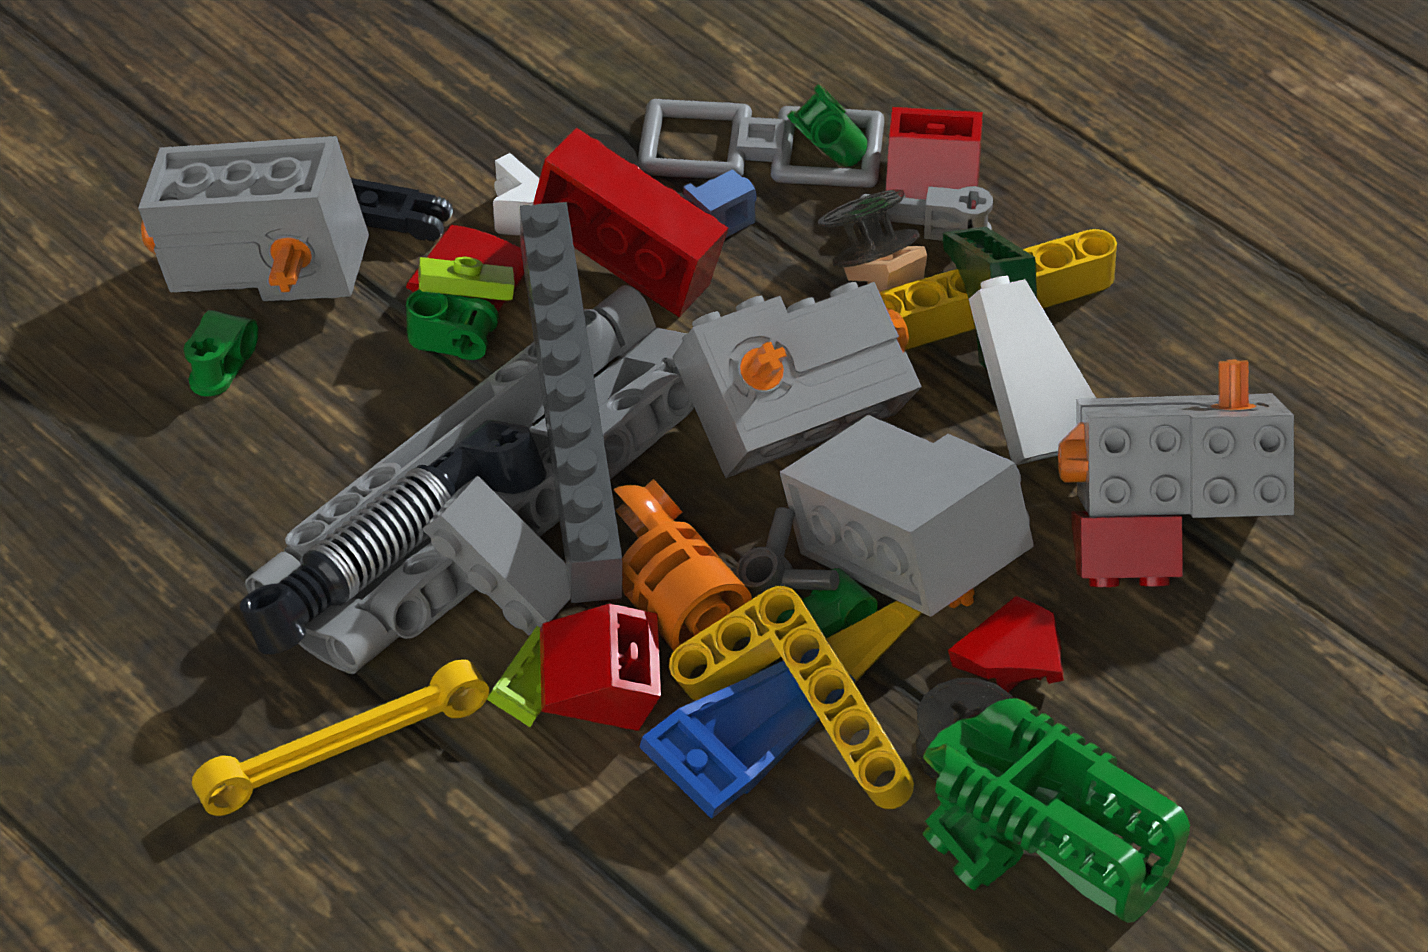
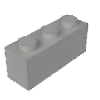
[422,476,571,636]

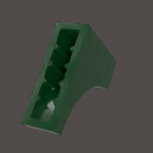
[943,227,1037,368]

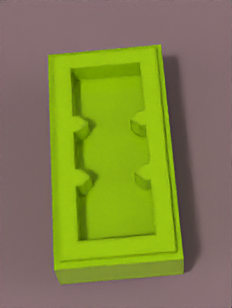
[418,257,515,301]
[487,626,541,727]

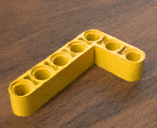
[669,586,914,809]

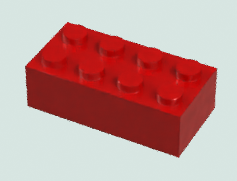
[533,128,729,318]

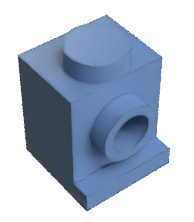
[683,169,757,237]

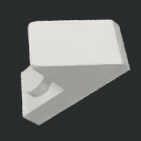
[493,153,540,235]

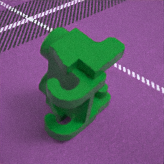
[922,795,1024,891]

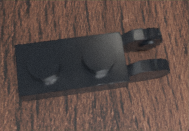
[350,178,454,242]

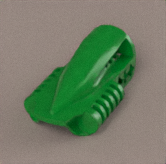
[923,698,1190,923]

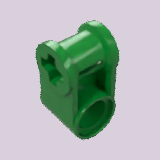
[787,84,867,167]
[406,290,500,360]
[183,310,258,397]

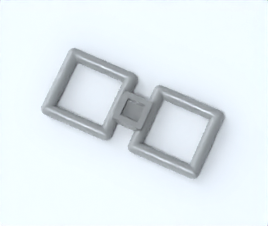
[637,99,885,188]

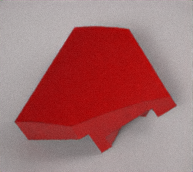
[948,596,1064,694]

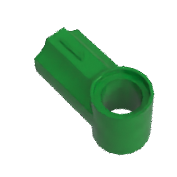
[776,568,878,638]

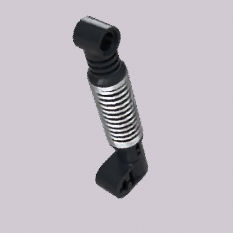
[239,420,547,655]

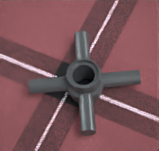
[730,507,839,648]

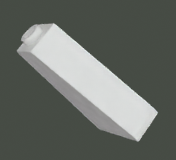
[968,276,1096,465]

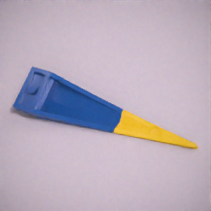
[639,601,922,819]

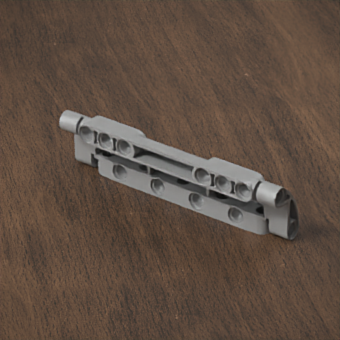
[245,285,694,674]

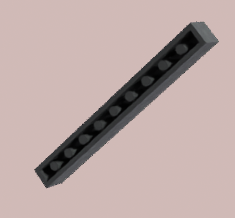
[520,202,622,603]

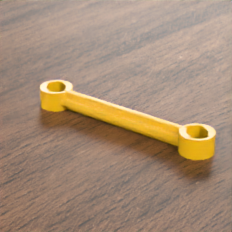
[192,659,489,816]

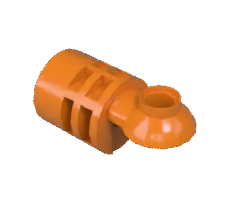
[613,479,752,651]

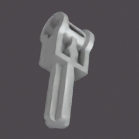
[858,186,993,241]

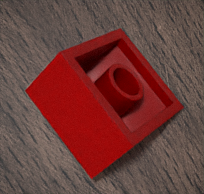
[1071,511,1183,587]

